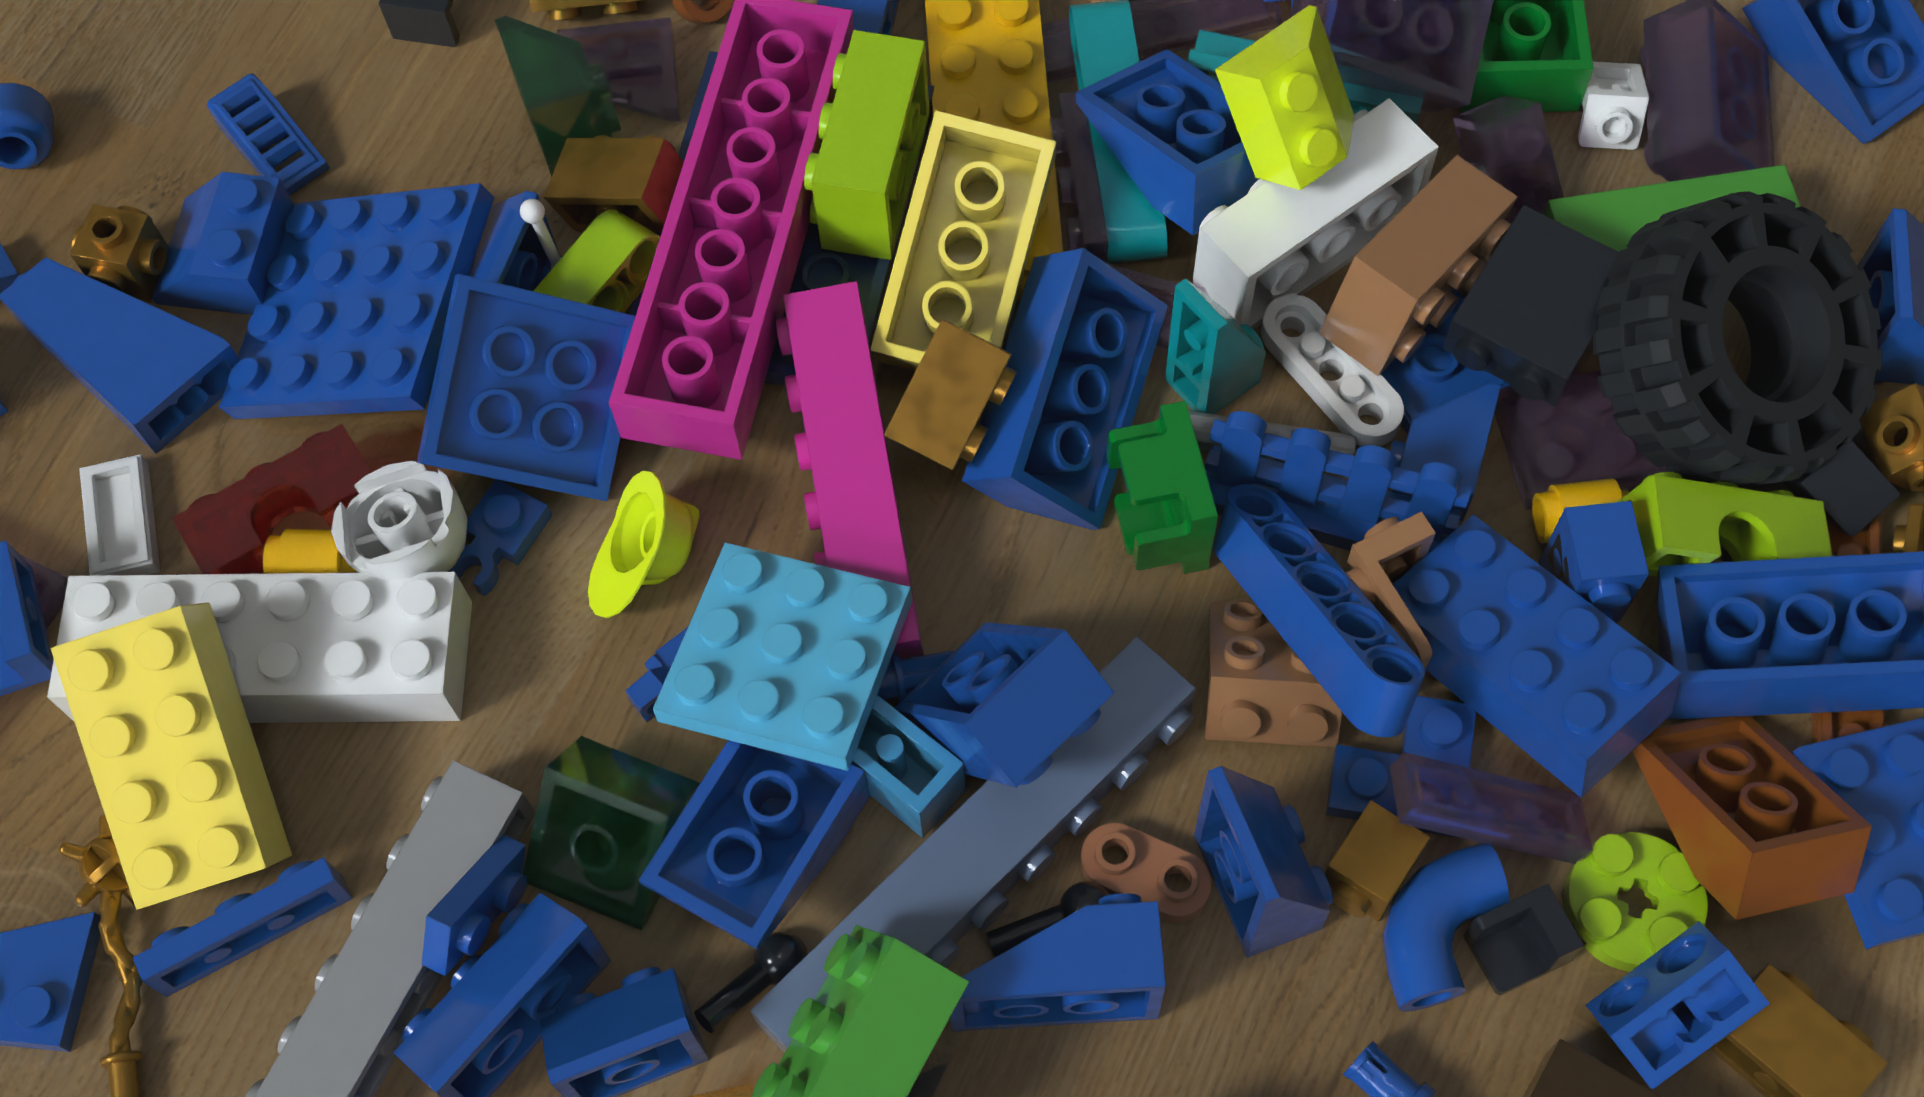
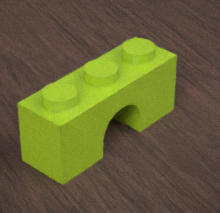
[1618,472,1832,577]

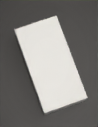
[79,454,160,576]

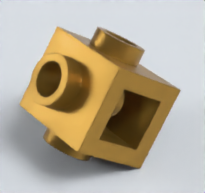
[70,204,169,302]
[1859,383,1924,491]

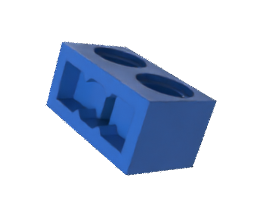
[1585,921,1770,1090]

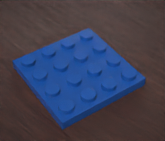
[219,183,494,419]

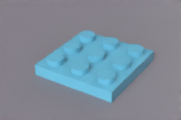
[653,543,913,771]

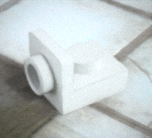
[1578,62,1649,150]

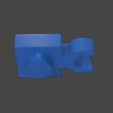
[448,479,552,596]

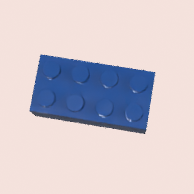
[1393,514,1681,798]

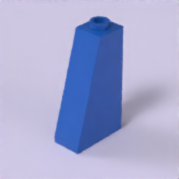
[0,257,241,454]

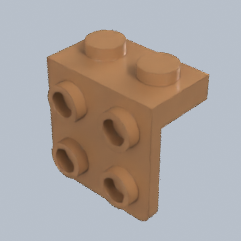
[1344,512,1436,670]
[1205,598,1342,748]

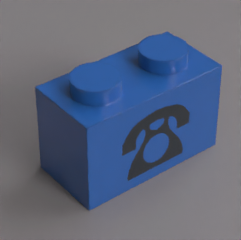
[1538,501,1649,624]

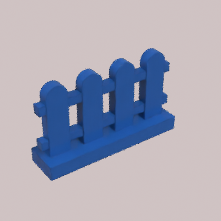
[1205,411,1472,554]

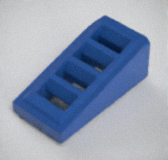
[207,73,330,196]

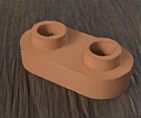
[1081,823,1211,923]

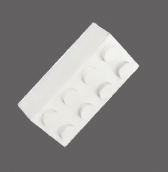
[1192,98,1439,330]

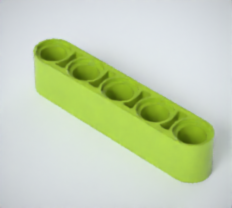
[534,209,660,313]

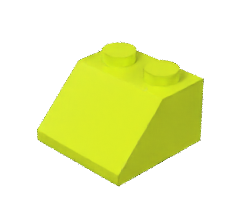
[1215,5,1354,190]

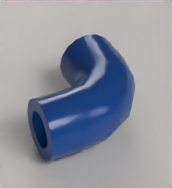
[1382,842,1510,1012]

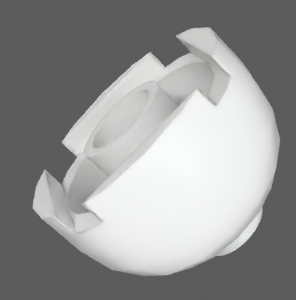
[331,461,468,580]

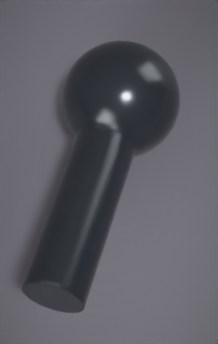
[986,881,1110,957]
[694,931,808,1033]

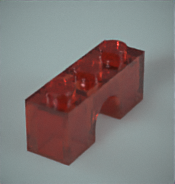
[172,424,372,574]

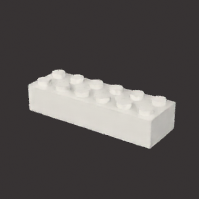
[47,572,472,723]

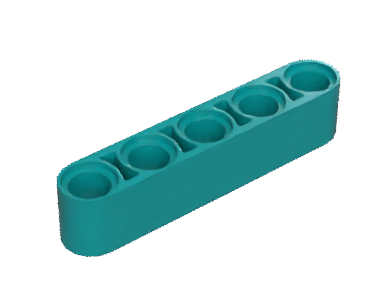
[1069,0,1168,264]

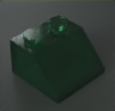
[494,16,621,177]
[523,736,700,930]

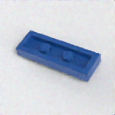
[132,857,353,997]

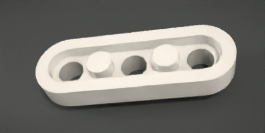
[1261,294,1404,446]

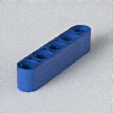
[1213,484,1425,737]

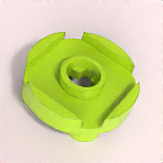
[1563,832,1708,972]

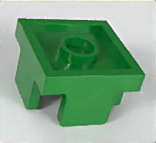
[1107,401,1218,574]

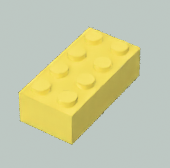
[870,110,1056,371]
[50,602,292,910]

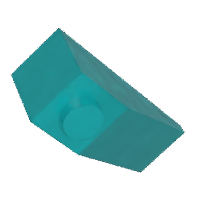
[1165,278,1266,414]

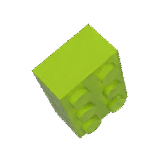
[804,30,930,260]

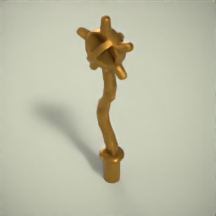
[59,814,143,1097]

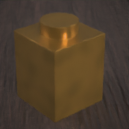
[1325,800,1430,922]

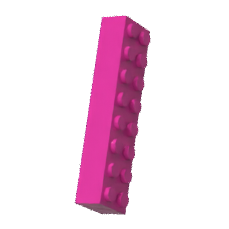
[609,0,855,460]

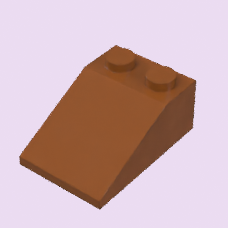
[1632,716,1872,920]

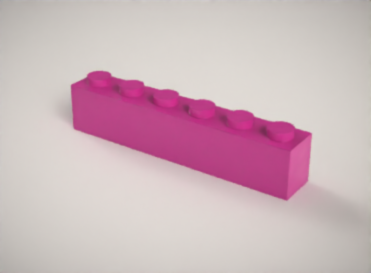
[776,281,924,659]

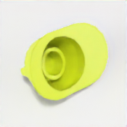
[588,471,700,618]

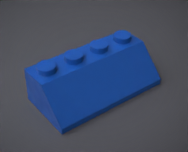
[962,248,1168,530]
[1657,551,1924,719]

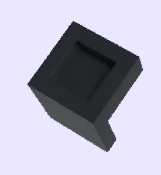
[379,0,459,47]
[1784,440,1901,536]
[1463,884,1584,995]

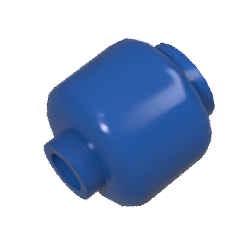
[0,83,54,170]

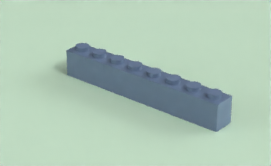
[750,637,1195,1053]

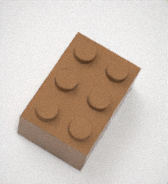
[1319,155,1518,376]

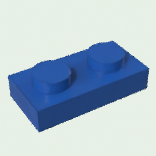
[421,834,527,976]

